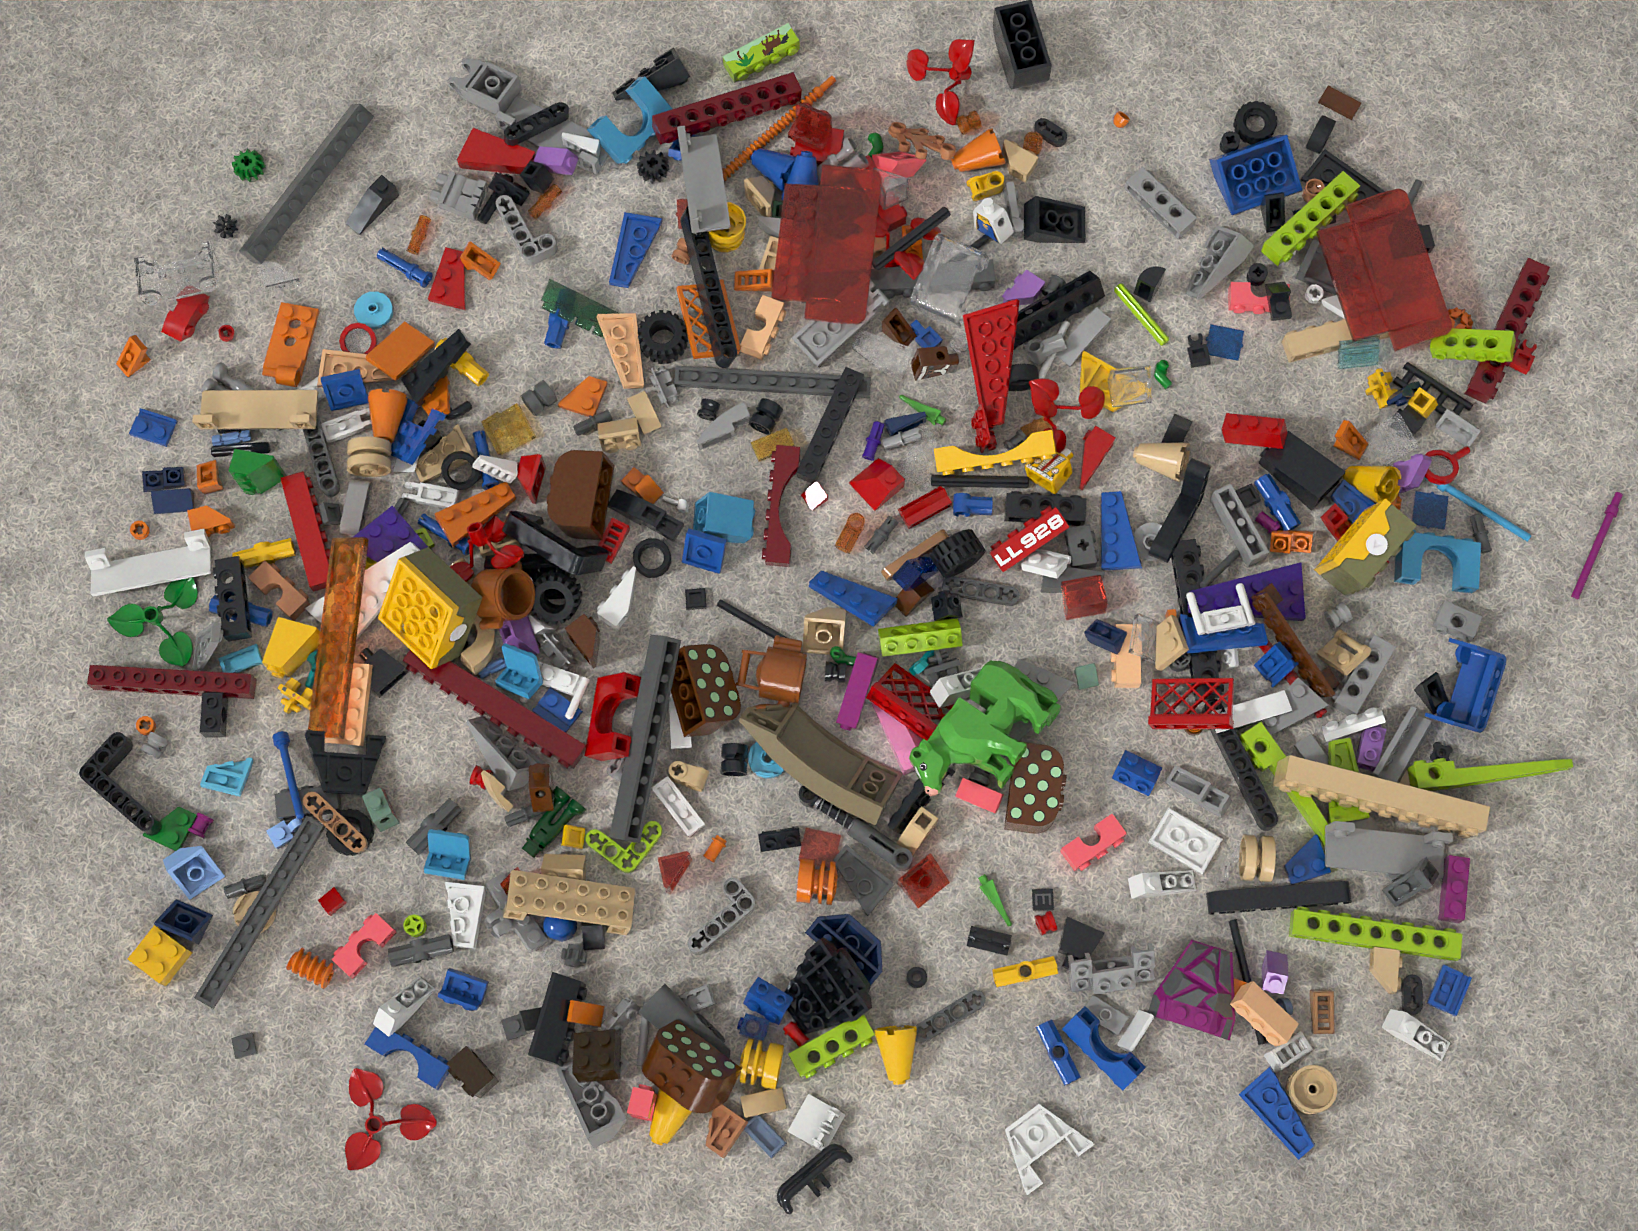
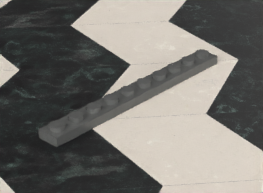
[674,366,871,398]
[194,815,325,1009]

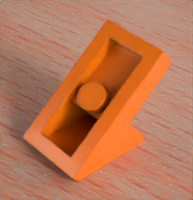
[460,241,501,280]
[116,335,151,377]
[1333,420,1368,460]
[196,460,223,494]
[621,467,664,504]

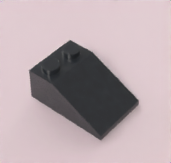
[1024,196,1085,243]

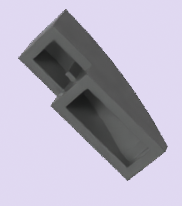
[1041,567,1105,593]

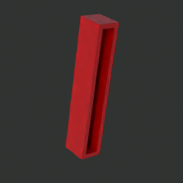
[280,471,338,592]

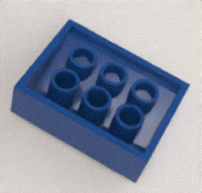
[1209,135,1302,215]

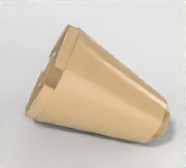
[1133,442,1190,482]

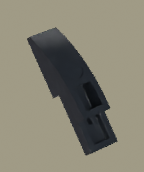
[608,489,684,542]

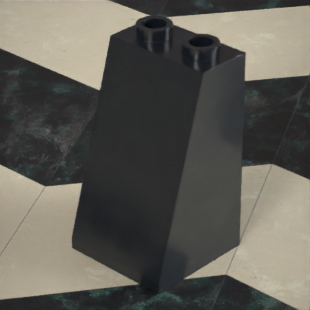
[1259,431,1345,511]

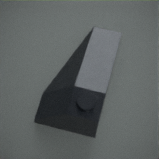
[612,47,690,101]

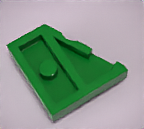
[142,807,197,851]

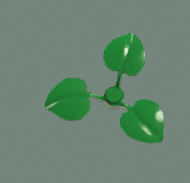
[107,577,198,667]

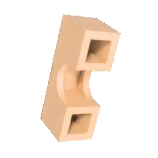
[740,295,786,360]

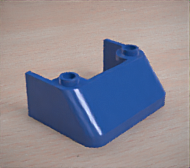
[1425,638,1506,733]

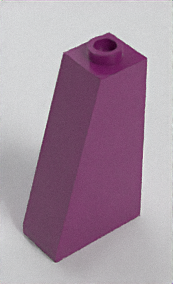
[836,652,880,731]

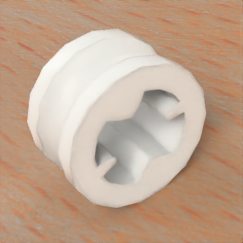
[1305,285,1324,304]

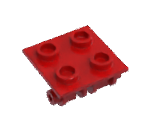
[971,402,997,453]

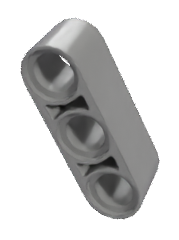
[340,479,372,535]

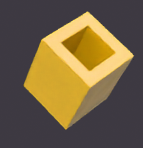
[1407,387,1438,419]

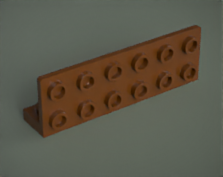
[1251,583,1340,698]

